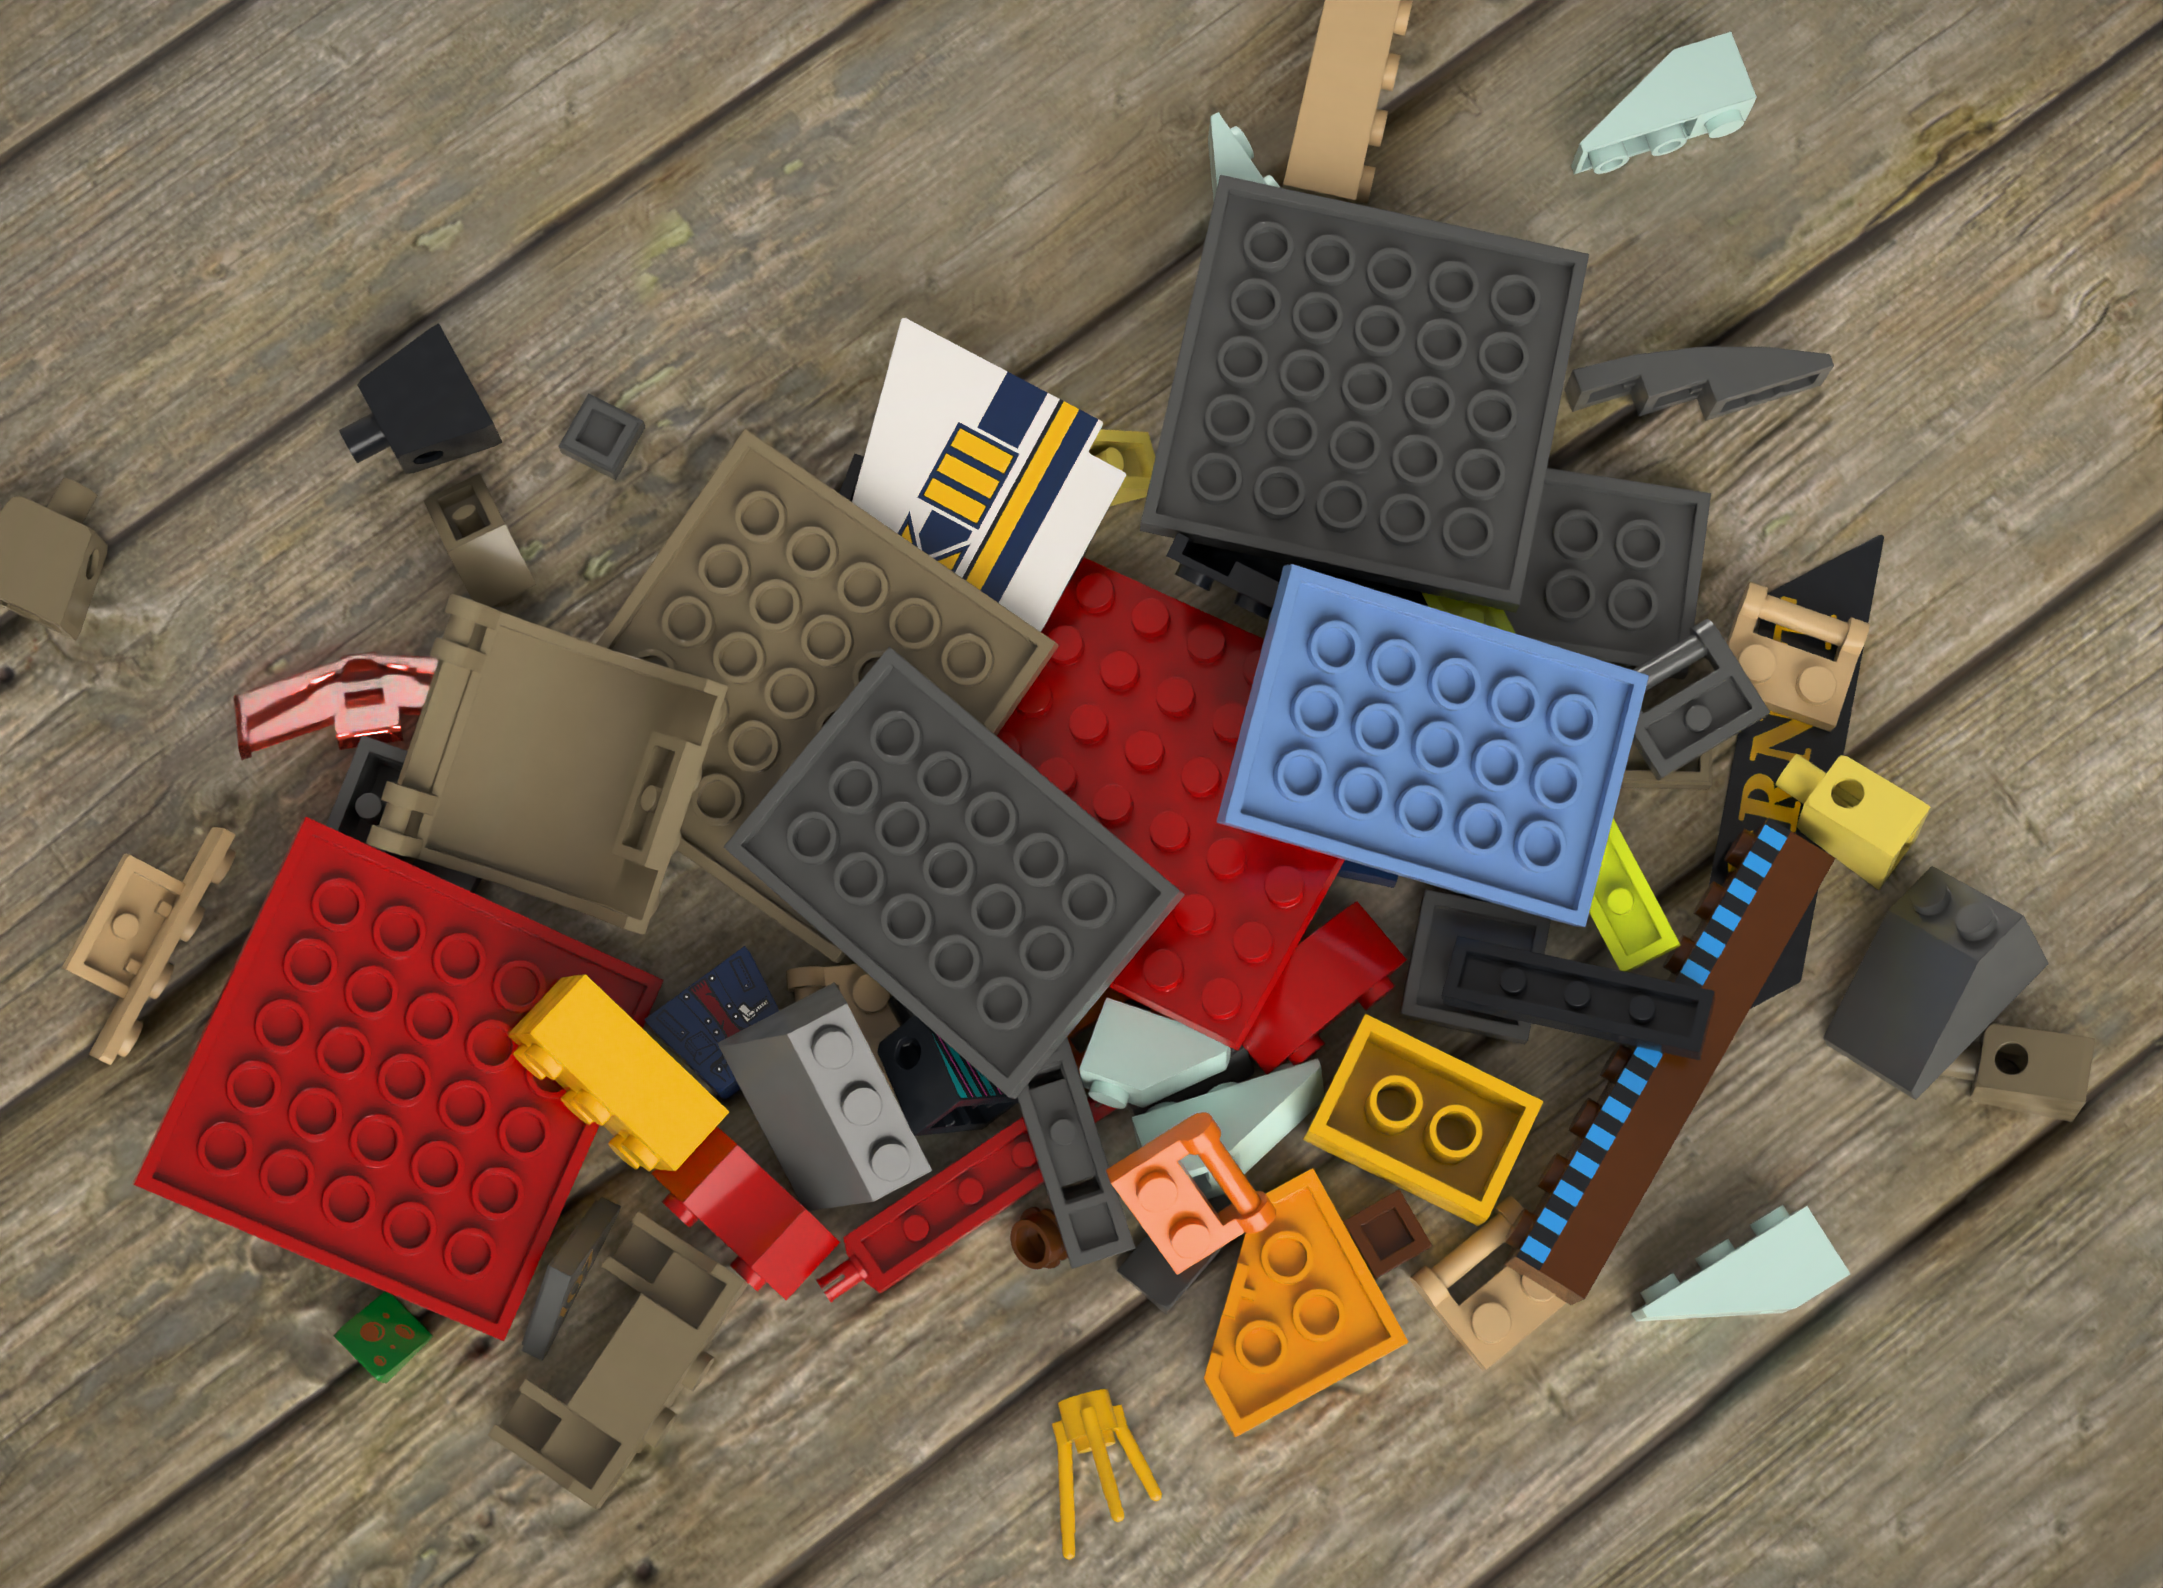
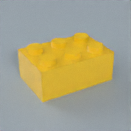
[508,974,729,1171]
[1303,1014,1544,1227]

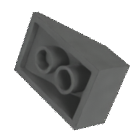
[1823,866,2049,1100]

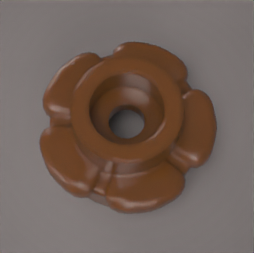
[1010,1207,1068,1269]

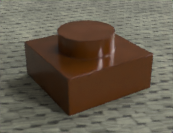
[1343,1189,1432,1280]

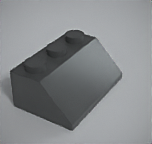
[717,982,932,1211]

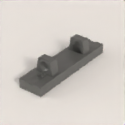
[1017,1037,1135,1269]

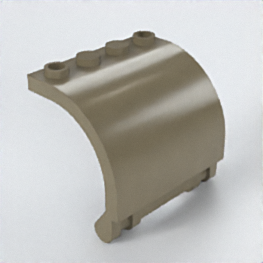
[366,594,728,935]

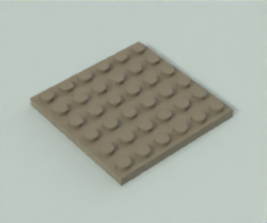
[596,429,1059,963]

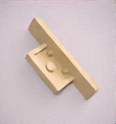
[62,827,236,1065]

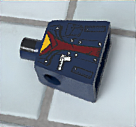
[644,946,779,1100]

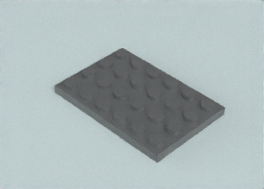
[724,647,1185,1099]

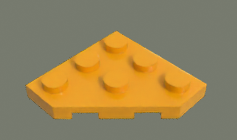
[1203,1168,1409,1438]

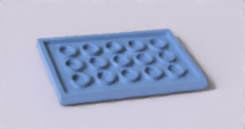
[1217,564,1649,927]

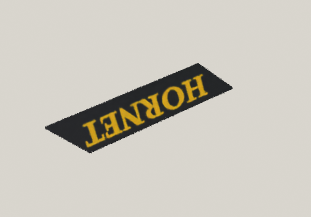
[1708,535,1884,1009]

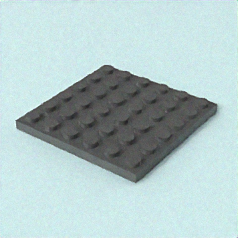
[1140,175,1589,613]

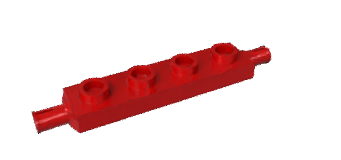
[815,1096,1117,1303]

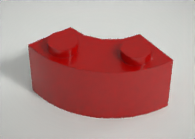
[1242,901,1407,1074]
[651,1126,840,1301]

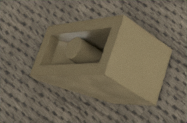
[423,473,536,607]

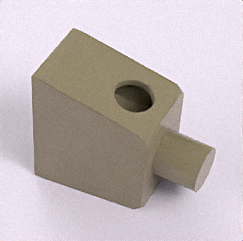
[0,478,108,641]
[1941,1023,2095,1122]

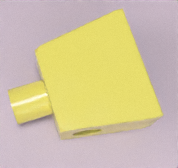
[1775,754,1931,890]

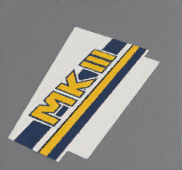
[852,318,1126,632]

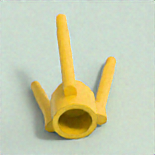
[1052,1389,1162,1560]

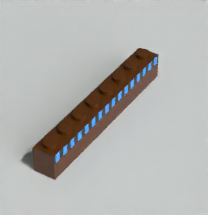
[1504,818,1835,1305]

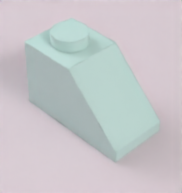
[1079,997,1231,1109]

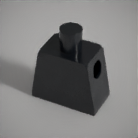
[339,324,502,474]

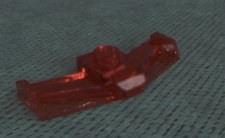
[233,651,439,760]

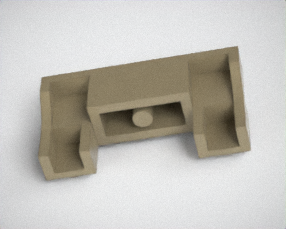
[488,1211,748,1509]

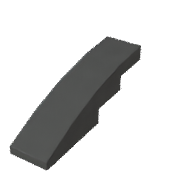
[1564,347,1834,421]

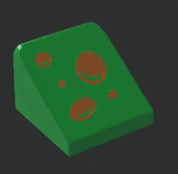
[333,1291,434,1384]

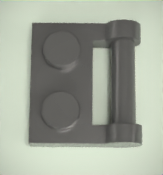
[1633,619,1770,781]

